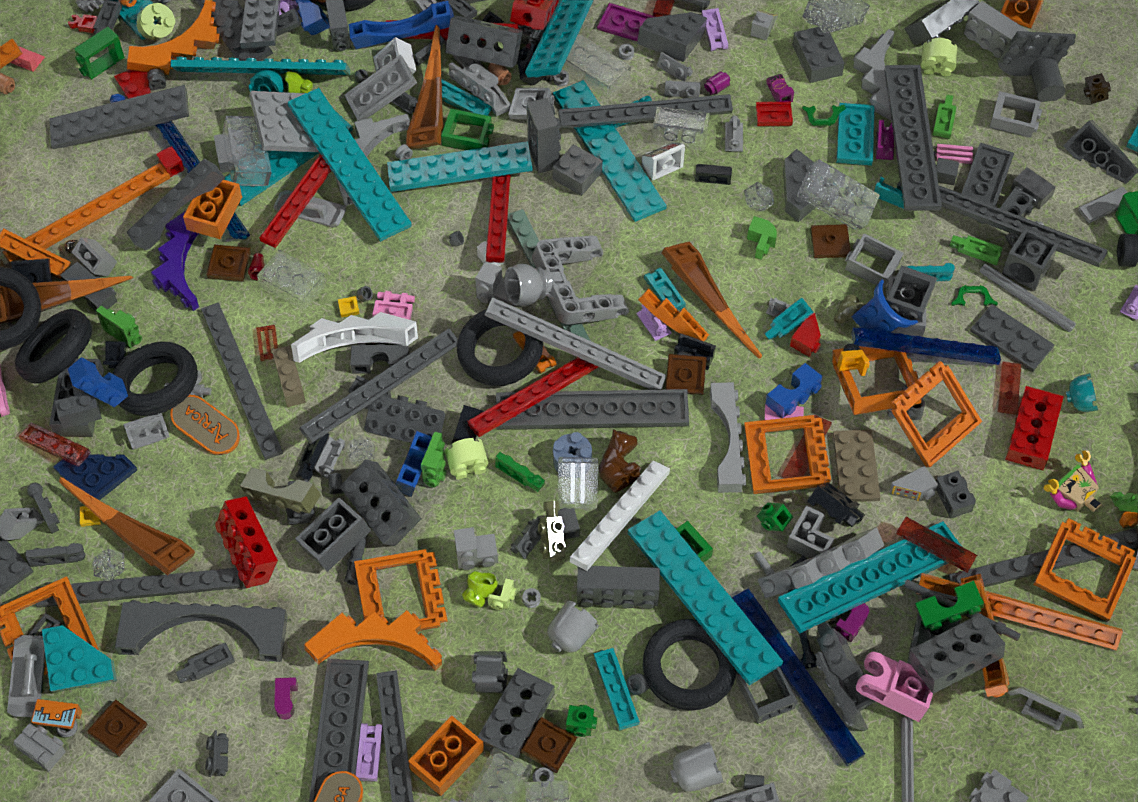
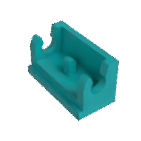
[873,177,904,209]

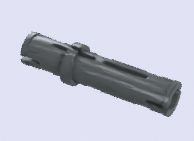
[344,534,368,585]

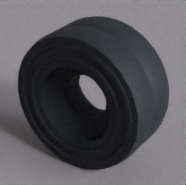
[1117,234,1138,267]

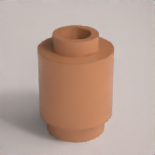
[488,63,512,86]
[0,73,15,94]

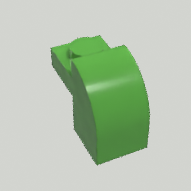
[747,216,777,260]

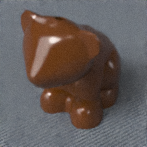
[599,429,641,493]

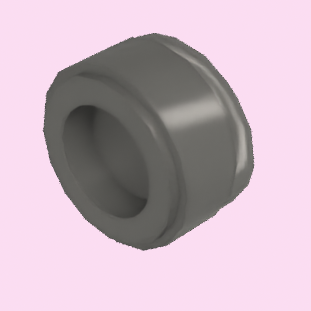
[627,673,649,695]

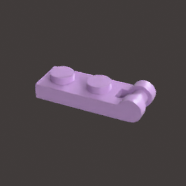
[701,8,728,51]
[356,723,383,782]

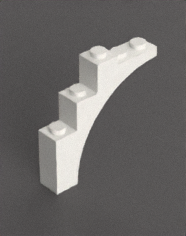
[291,312,418,363]

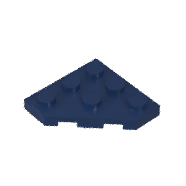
[53,454,137,500]

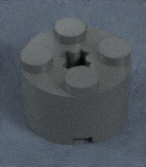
[472,651,508,693]

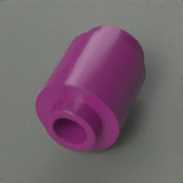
[704,71,730,95]

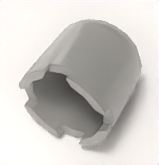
[547,600,599,653]
[670,742,723,792]

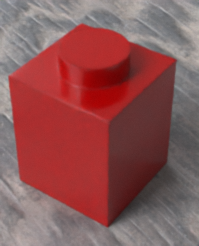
[156,146,184,177]

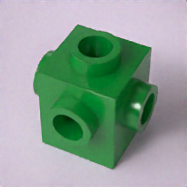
[757,502,794,532]
[566,705,598,737]

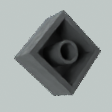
[552,144,603,196]

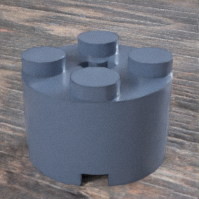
[553,432,592,478]

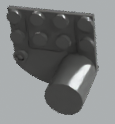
[997,31,1076,102]

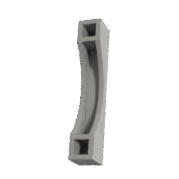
[710,382,746,493]

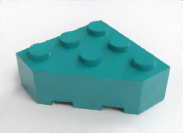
[42,625,117,693]

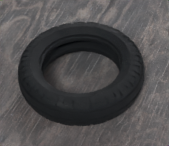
[0,267,41,350]
[15,309,92,384]
[457,309,543,386]
[113,342,198,416]
[642,619,737,711]

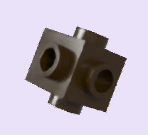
[1084,73,1111,104]

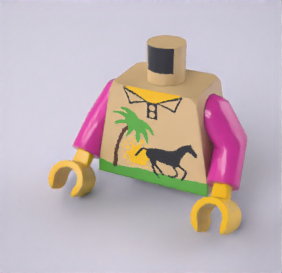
[1044,450,1101,512]

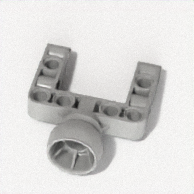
[504,235,629,324]

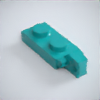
[765,298,814,340]

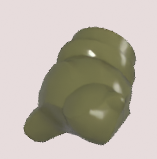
[834,295,865,324]

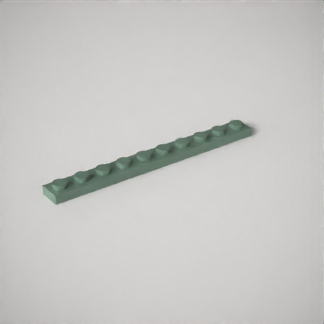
[508,209,591,341]

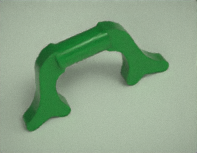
[802,105,846,126]
[951,285,998,306]

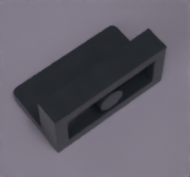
[695,164,732,185]

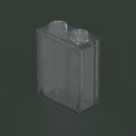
[558,457,598,511]

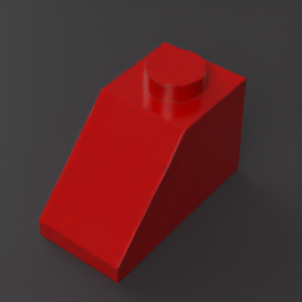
[790,313,821,357]

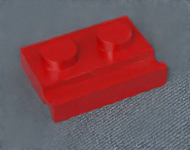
[756,101,793,126]

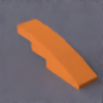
[638,289,709,341]

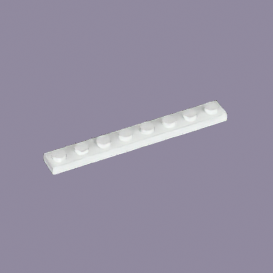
[570,461,670,571]

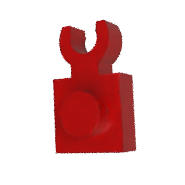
[68,14,98,33]

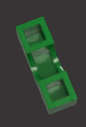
[915,581,984,631]

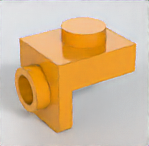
[837,350,869,376]

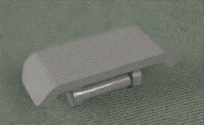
[274,190,346,228]
[7,635,45,717]
[1008,686,1084,731]

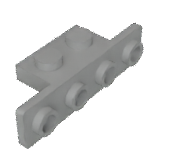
[449,62,498,108]

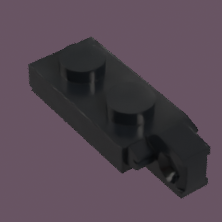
[296,433,329,482]

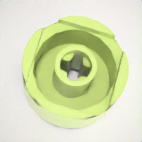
[137,3,175,40]
[921,38,958,76]
[445,438,488,480]

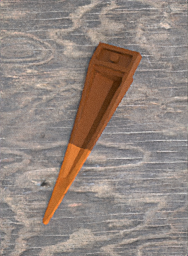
[406,25,443,150]
[661,241,762,359]
[0,276,134,324]
[59,477,195,576]

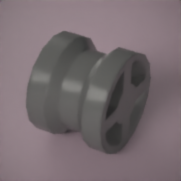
[147,69,166,90]

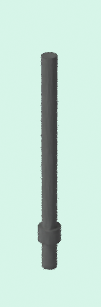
[904,579,1021,641]

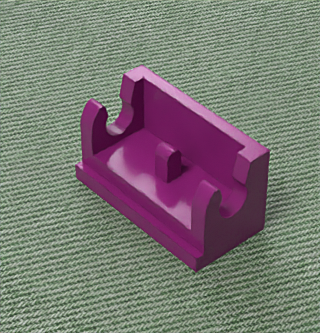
[876,120,894,160]

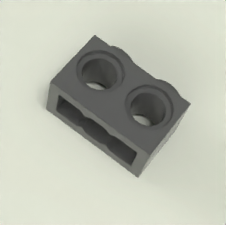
[1000,188,1034,218]

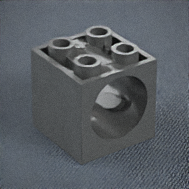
[1002,227,1059,290]

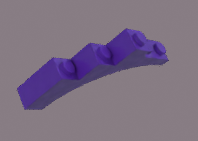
[151,211,199,311]

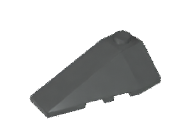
[1063,120,1138,184]

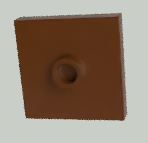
[810,224,851,258]
[206,244,251,282]
[666,354,706,395]
[87,699,148,757]
[520,717,578,773]

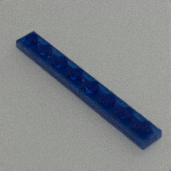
[851,327,1002,365]

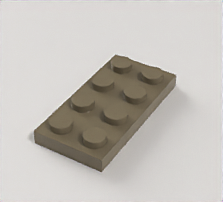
[833,430,881,502]

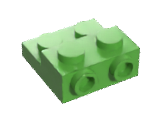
[96,306,142,349]
[421,432,447,488]

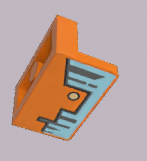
[31,699,82,729]

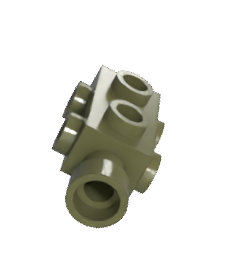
[538,501,566,562]

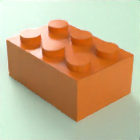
[183,180,242,239]
[408,715,484,796]

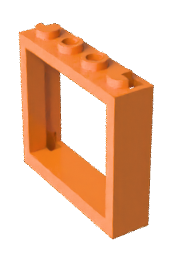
[832,339,921,415]

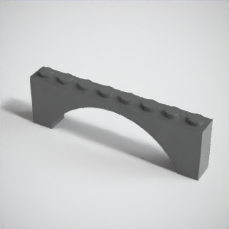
[115,600,288,662]

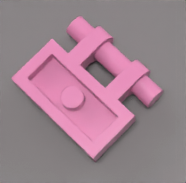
[372,291,415,320]

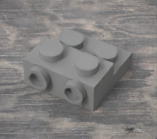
[508,88,554,119]
[969,769,1029,802]

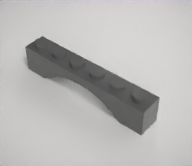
[127,159,225,250]

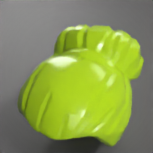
[284,71,313,93]
[462,571,498,607]

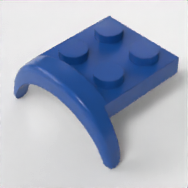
[851,279,918,343]

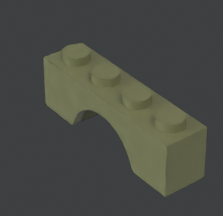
[240,468,321,514]

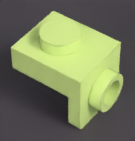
[488,579,517,610]

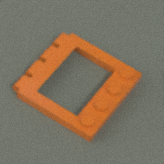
[891,361,982,467]
[744,415,831,494]
[1033,518,1136,622]
[354,549,448,631]
[0,576,99,676]

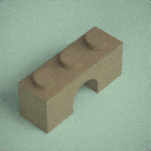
[272,345,306,408]

